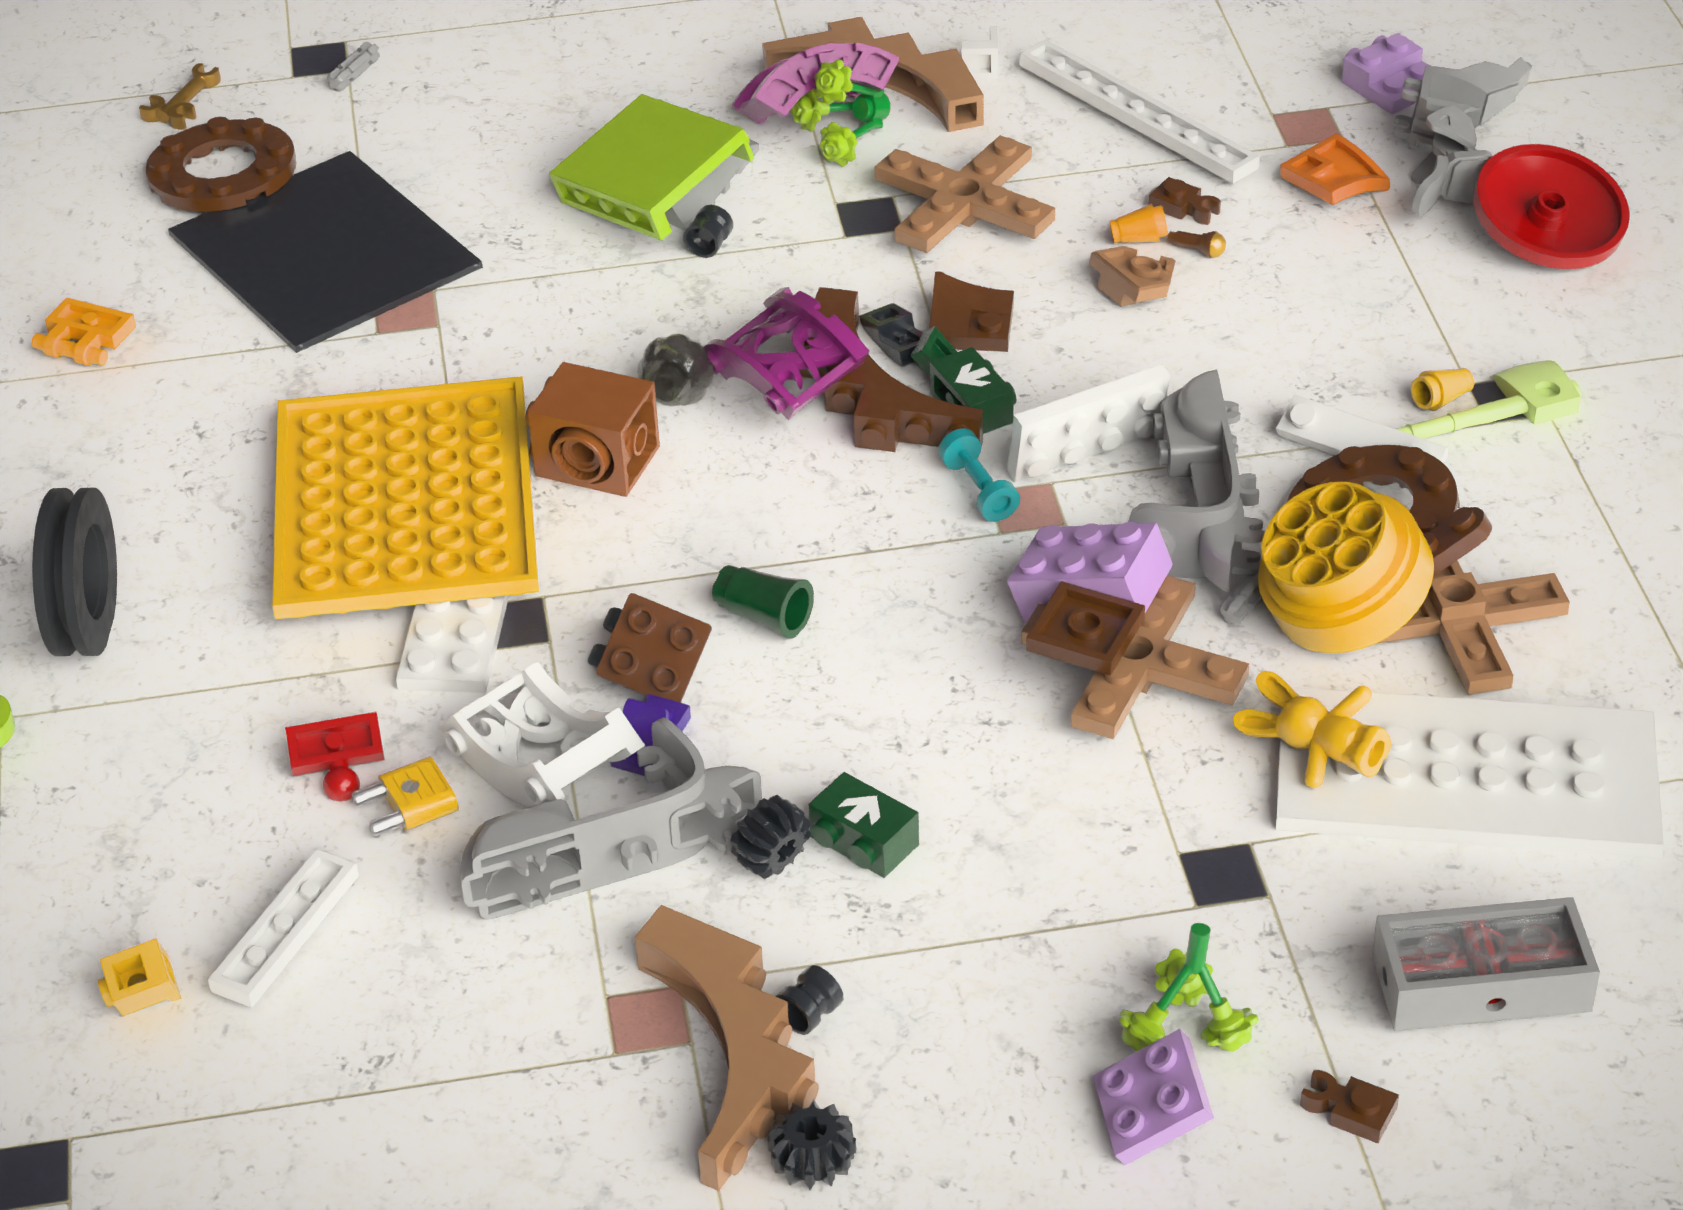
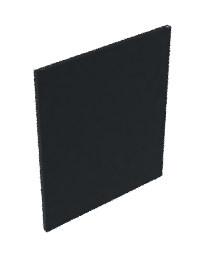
[168,151,483,353]

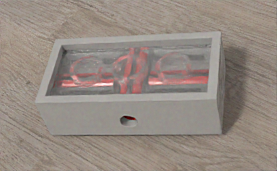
[1372,897,1600,1031]

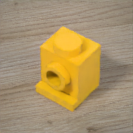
[98,938,182,1016]

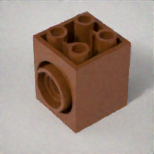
[525,362,660,497]

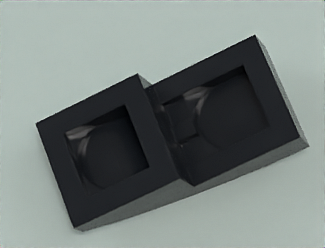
[859,303,923,366]

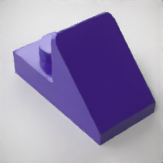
[610,694,691,776]

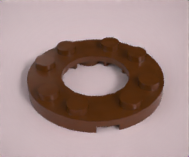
[146,116,297,212]
[1287,445,1460,533]

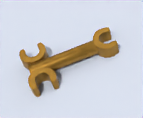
[139,63,221,130]

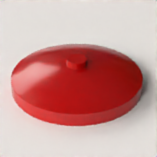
[1473,144,1630,269]

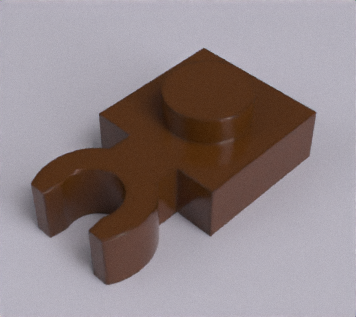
[1148,177,1221,225]
[1300,1070,1399,1144]

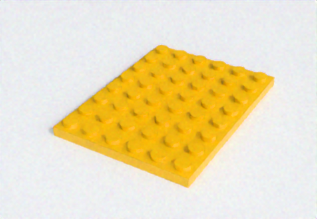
[272,376,539,619]

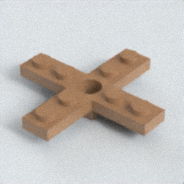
[874,135,1055,253]
[1376,560,1570,695]
[1021,576,1249,739]

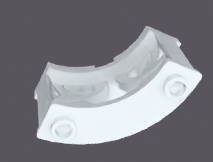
[440,661,645,807]

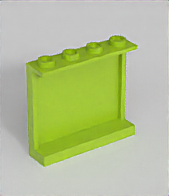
[549,94,755,241]

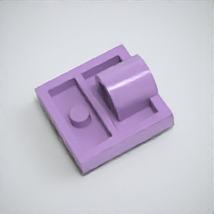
[1093,1029,1214,1165]

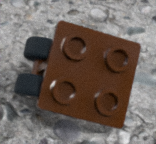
[587,593,712,703]

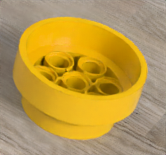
[1258,482,1434,653]

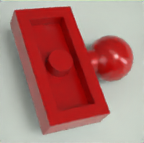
[285,712,385,801]

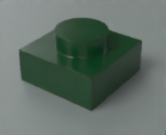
[911,326,957,378]

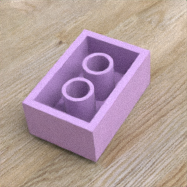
[1007,522,1173,623]

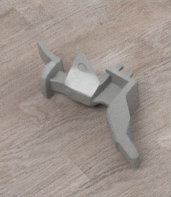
[1392,57,1532,216]

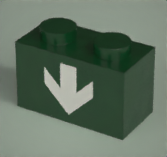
[930,347,1017,434]
[808,772,919,878]

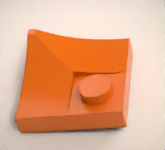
[1280,133,1390,205]

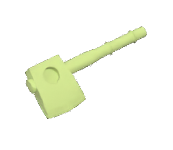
[1397,360,1581,439]

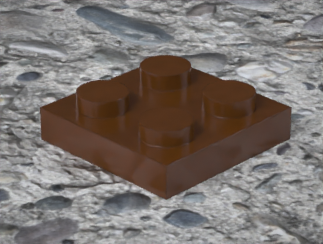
[1026,581,1145,676]

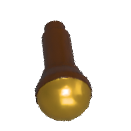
[1167,231,1226,258]

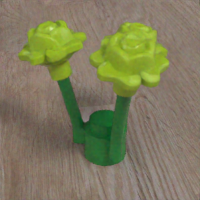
[790,59,891,167]

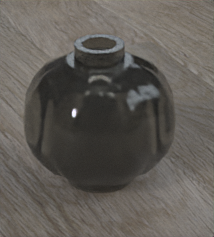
[637,334,714,407]

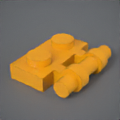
[31,297,136,366]

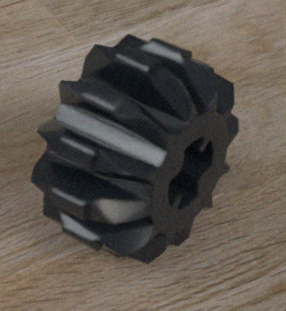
[730,795,811,879]
[767,1099,857,1191]

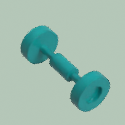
[938,429,1020,522]

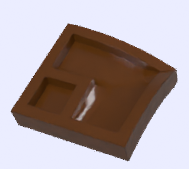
[929,271,1014,352]

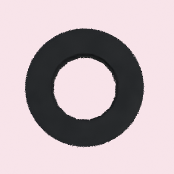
[32,487,117,656]

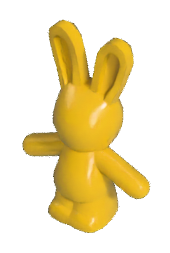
[1233,671,1391,788]

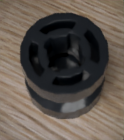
[683,204,733,258]
[776,965,844,1035]

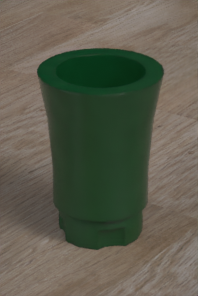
[712,565,814,639]

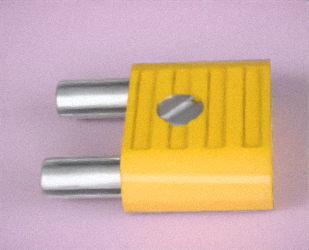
[352,756,459,836]

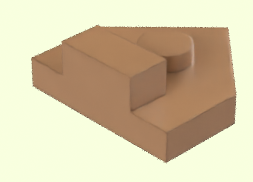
[1089,246,1176,307]

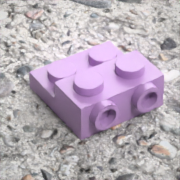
[1342,33,1431,115]

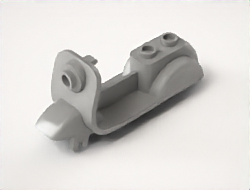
[1128,369,1265,592]
[460,717,762,920]

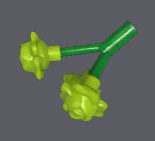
[1119,923,1259,1052]

